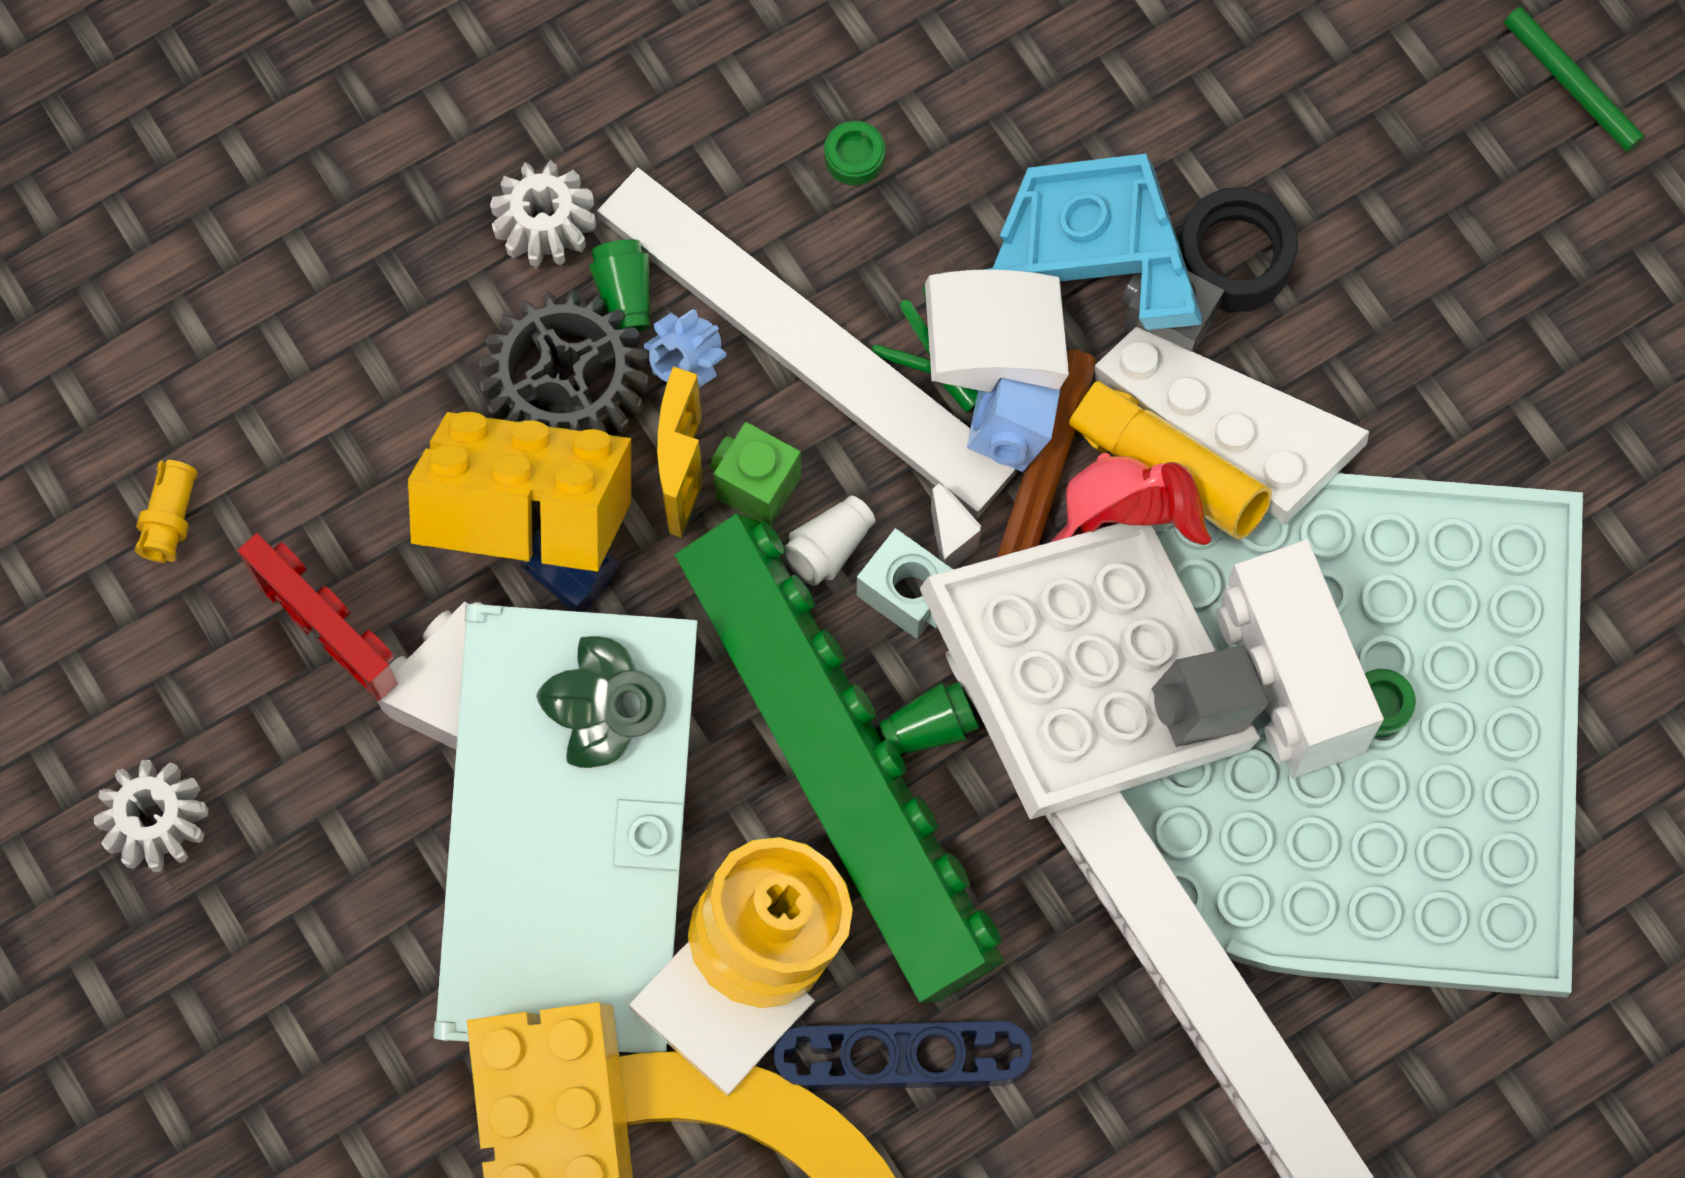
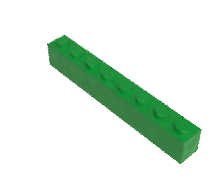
[674,513,1005,1002]

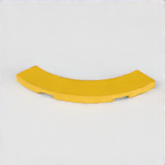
[619,1051,895,1178]

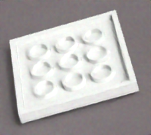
[920,523,1260,820]

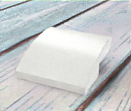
[925,270,1069,393]
[629,942,815,1097]

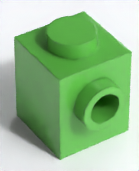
[710,422,802,526]

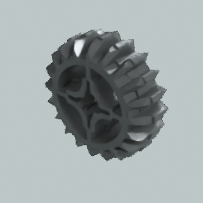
[479,290,649,434]

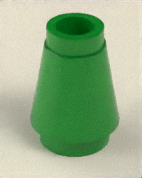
[588,239,651,332]
[879,681,979,755]

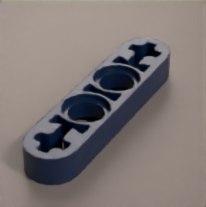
[774,1021,1032,1091]

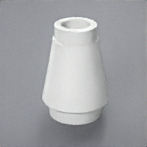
[783,495,875,586]

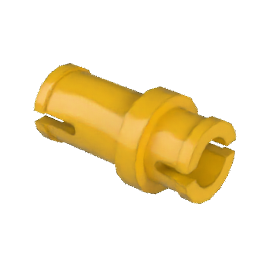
[135,460,198,563]

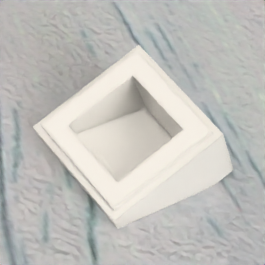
[931,483,981,569]

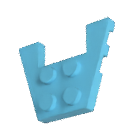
[985,153,1202,330]

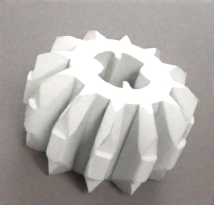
[490,159,596,269]
[94,760,208,872]

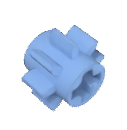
[644,309,726,388]

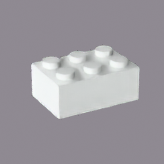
[1216,539,1384,779]

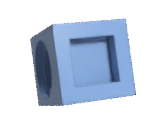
[967,378,1061,472]

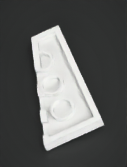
[1094,327,1369,525]

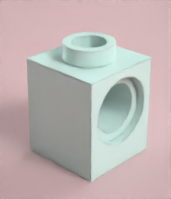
[857,528,953,640]

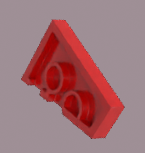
[237,533,398,701]

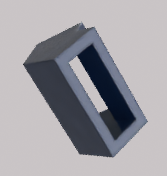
[519,526,620,612]

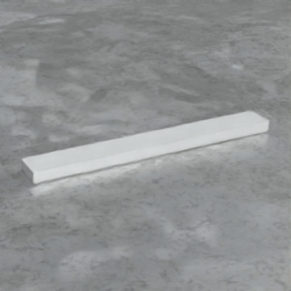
[597,167,1017,518]

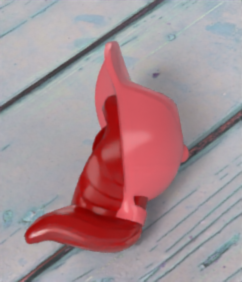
[1049,453,1212,545]

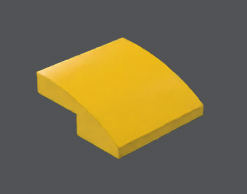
[657,366,704,538]

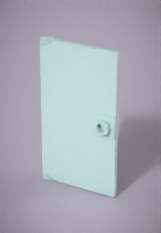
[433,602,698,1053]

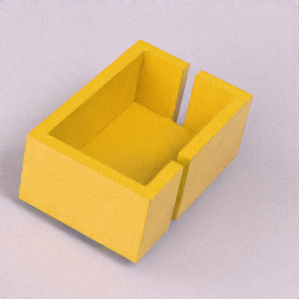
[408,412,631,572]
[467,1002,633,1178]

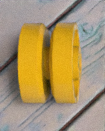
[688,837,853,1008]

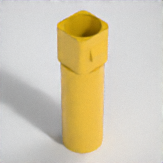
[1069,381,1272,540]

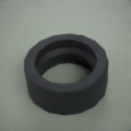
[1178,187,1298,312]

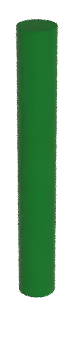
[1503,7,1645,153]

